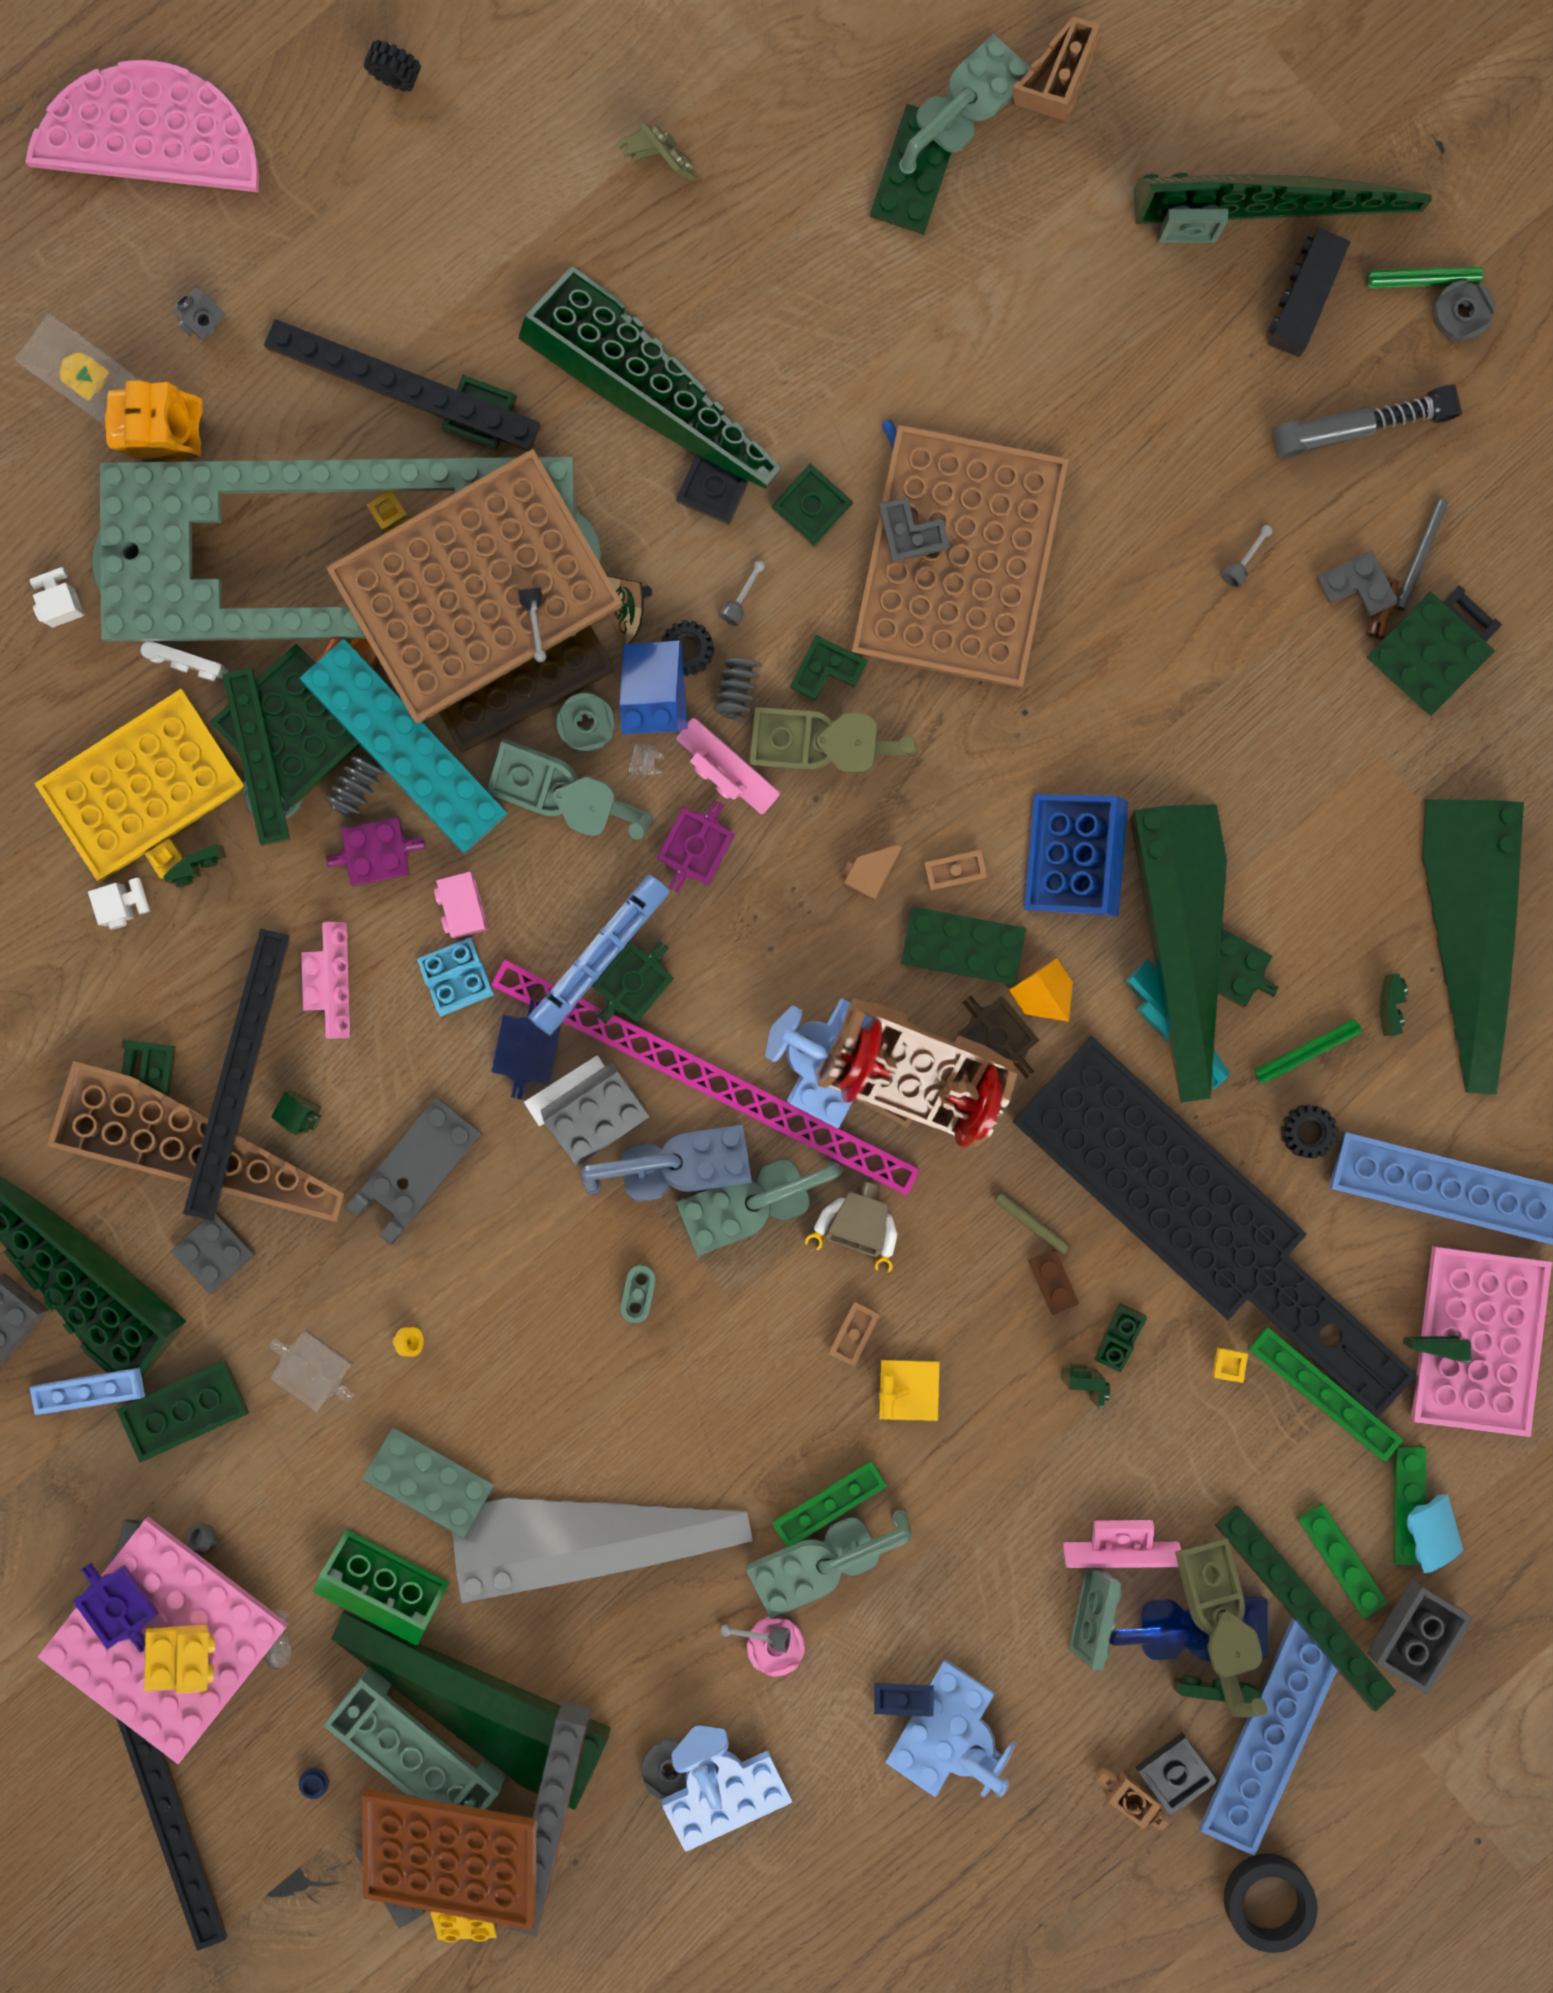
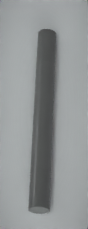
[1394,499,1449,611]

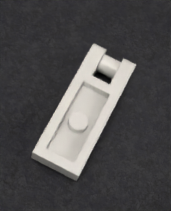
[141,641,229,682]

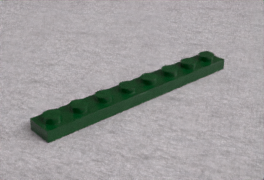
[1215,1506,1397,1712]

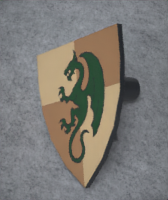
[607,576,652,644]

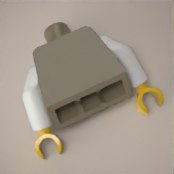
[805,1182,897,1273]

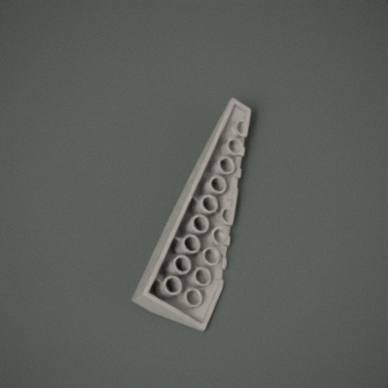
[452,1497,753,1603]

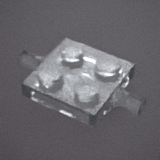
[267,1329,355,1412]

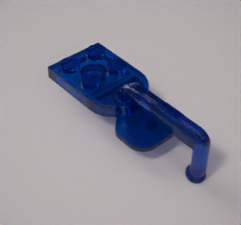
[1109,1596,1268,1661]

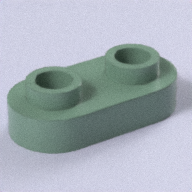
[620,1264,656,1323]

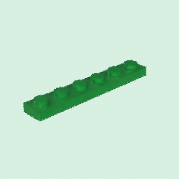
[1247,1326,1403,1462]

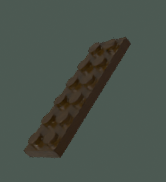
[439,625,615,753]

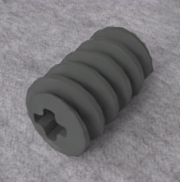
[713,657,762,722]
[325,757,386,822]

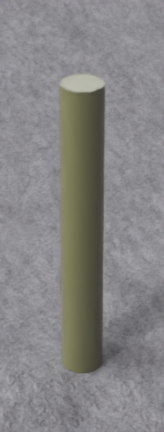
[994,1192,1070,1254]

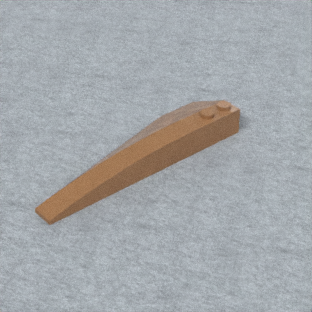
[47,1061,345,1222]

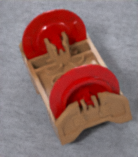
[816,998,1017,1147]

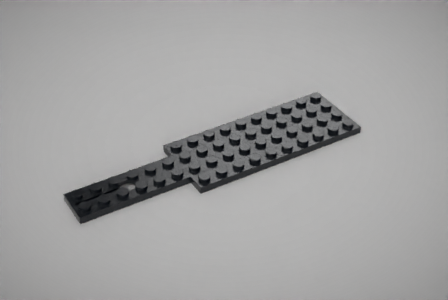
[1011,1036,1417,1418]

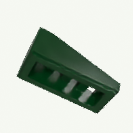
[1403,1335,1471,1363]

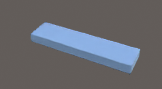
[30,1368,145,1415]

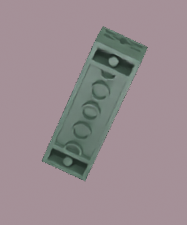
[323,1666,505,1810]

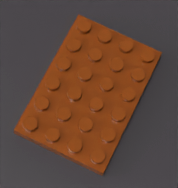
[362,1788,537,1931]

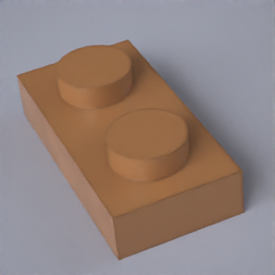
[923,849,988,891]
[828,1300,880,1367]

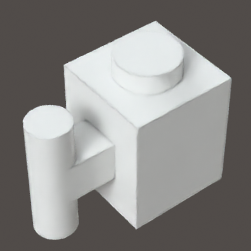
[30,567,85,628]
[88,878,150,930]

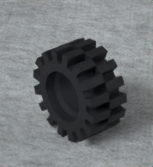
[363,40,421,92]
[661,620,714,676]
[1281,1105,1339,1159]

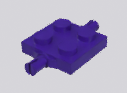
[72,1562,159,1653]

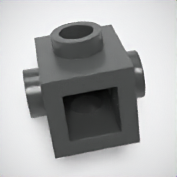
[172,287,226,339]

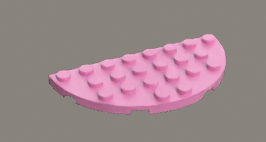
[25,60,259,192]

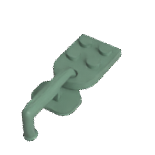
[899,34,1031,174]
[487,738,654,840]
[676,1159,843,1256]
[746,1510,912,1619]

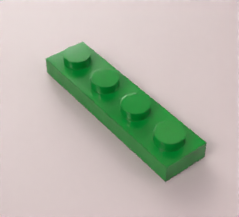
[1393,1445,1426,1565]
[772,1460,887,1547]
[1297,1503,1388,1619]

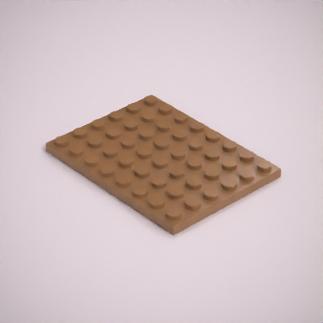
[852,425,1069,688]
[326,449,624,724]

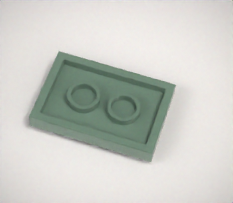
[1069,1568,1122,1671]

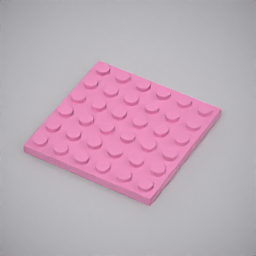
[38,1517,288,1765]

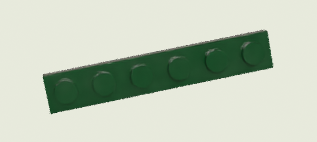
[222,668,291,846]

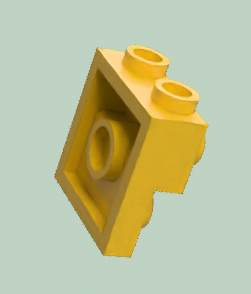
[144,1624,215,1694]

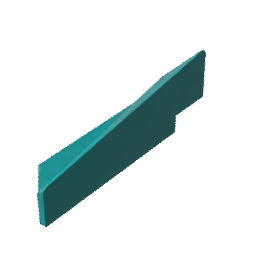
[1123,959,1230,1090]

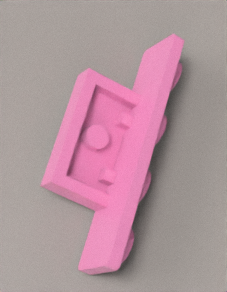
[676,718,781,814]
[301,922,350,1039]
[1063,1520,1181,1568]

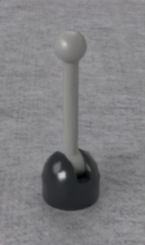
[518,588,546,662]

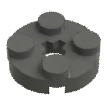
[1432,280,1495,343]
[642,1737,687,1799]

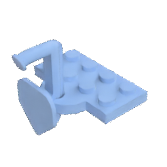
[765,998,872,1128]
[886,1660,1017,1798]
[661,1726,793,1852]

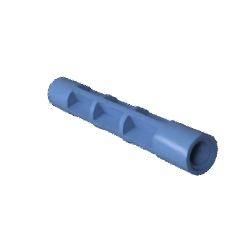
[528,874,670,1036]

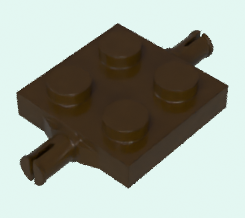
[957,995,1040,1079]

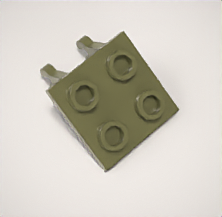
[617,122,697,182]

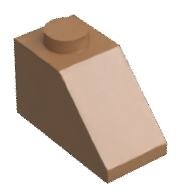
[841,845,902,901]

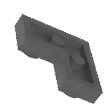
[879,497,950,563]
[1317,550,1398,616]

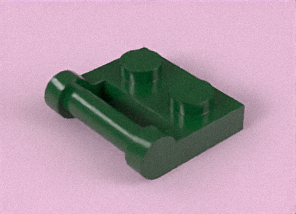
[121,1039,176,1097]

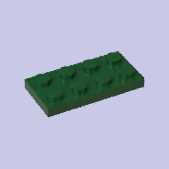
[870,104,952,235]
[901,907,1026,985]
[116,1359,249,1463]

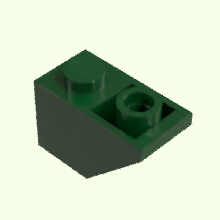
[271,1090,322,1135]

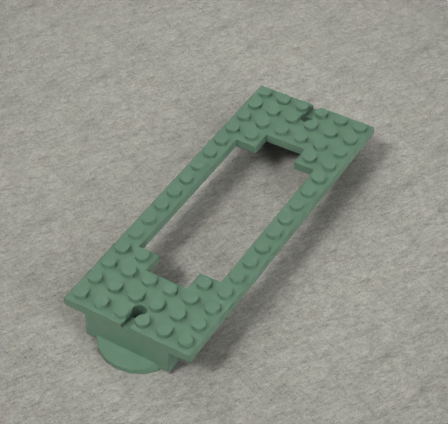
[92,457,602,642]

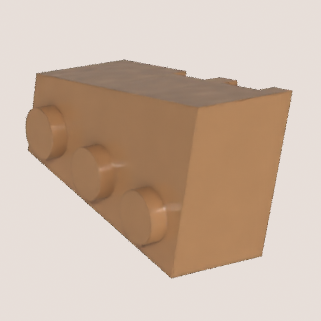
[1013,16,1101,122]

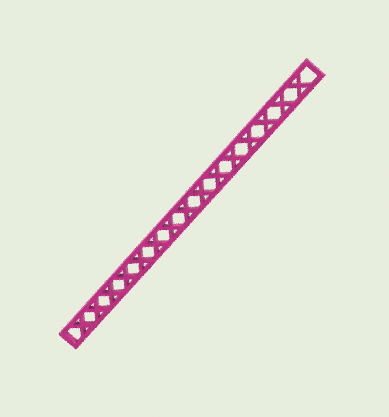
[491,960,920,1196]

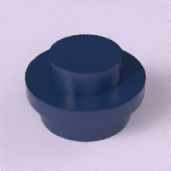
[299,1768,329,1799]

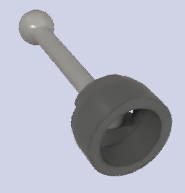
[1221,525,1273,588]
[718,560,765,626]
[720,1624,791,1653]

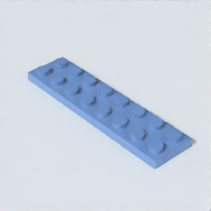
[1329,1132,1553,1245]
[1199,1617,1337,1856]

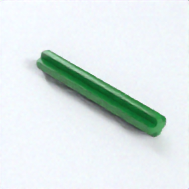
[1367,266,1484,288]
[1254,1020,1362,1084]

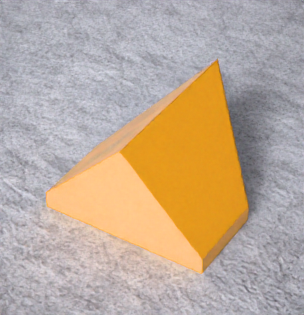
[1008,958,1073,1022]

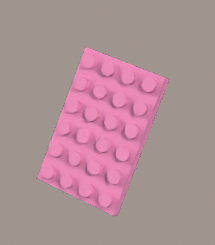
[1411,1246,1552,1437]

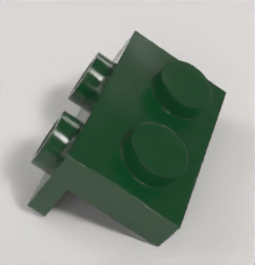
[1061,1364,1110,1409]

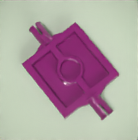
[656,800,735,893]
[326,817,426,887]

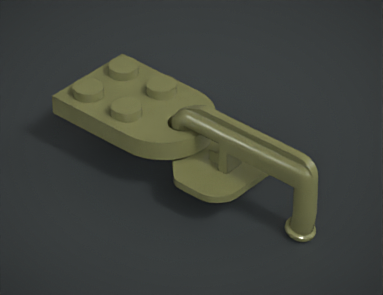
[750,707,919,773]
[1175,1538,1268,1717]

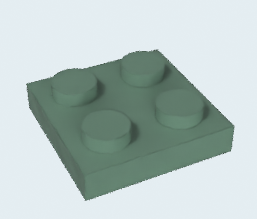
[1158,205,1228,243]

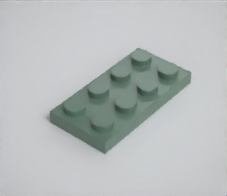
[362,1428,494,1539]

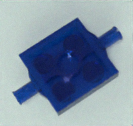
[492,1000,562,1099]

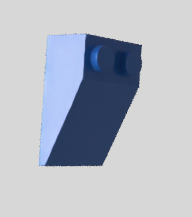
[619,641,688,734]

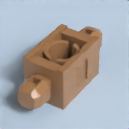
[1096,1768,1169,1830]

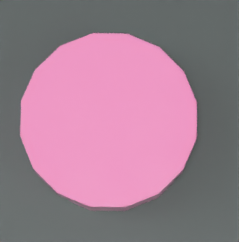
[747,1616,805,1677]

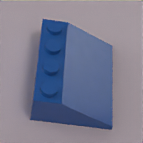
[1024,794,1128,917]

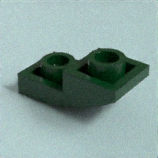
[164,844,226,887]
[1380,973,1408,1036]
[1094,1303,1147,1373]

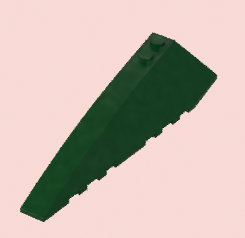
[1130,804,1227,1103]
[332,1611,611,1810]

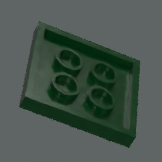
[1366,591,1495,716]

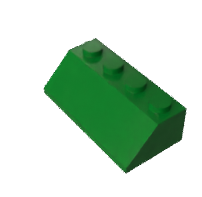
[313,1529,450,1646]

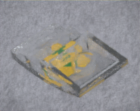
[14,313,141,426]

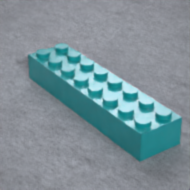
[300,638,507,855]

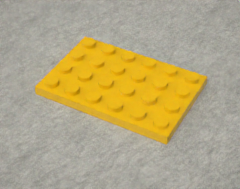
[34,689,244,882]

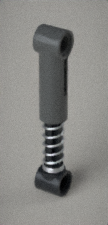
[1272,384,1463,459]

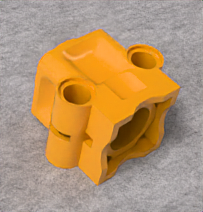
[105,380,203,462]

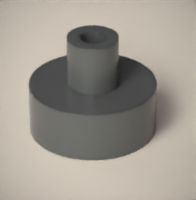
[187,1523,219,1555]

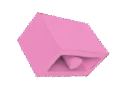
[434,872,489,938]

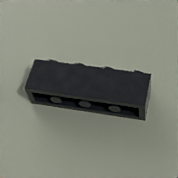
[1267,228,1351,357]

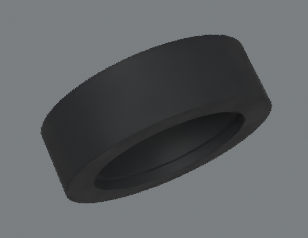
[1224,1854,1318,1953]

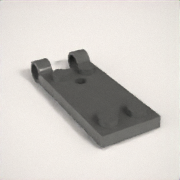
[345,1097,482,1245]

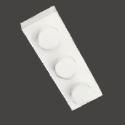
[524,1055,605,1126]

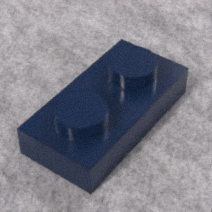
[874,1683,934,1717]

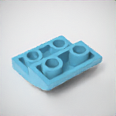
[417,937,494,1017]
[1407,1494,1463,1573]

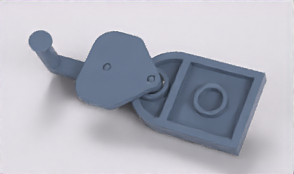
[580,1125,752,1201]

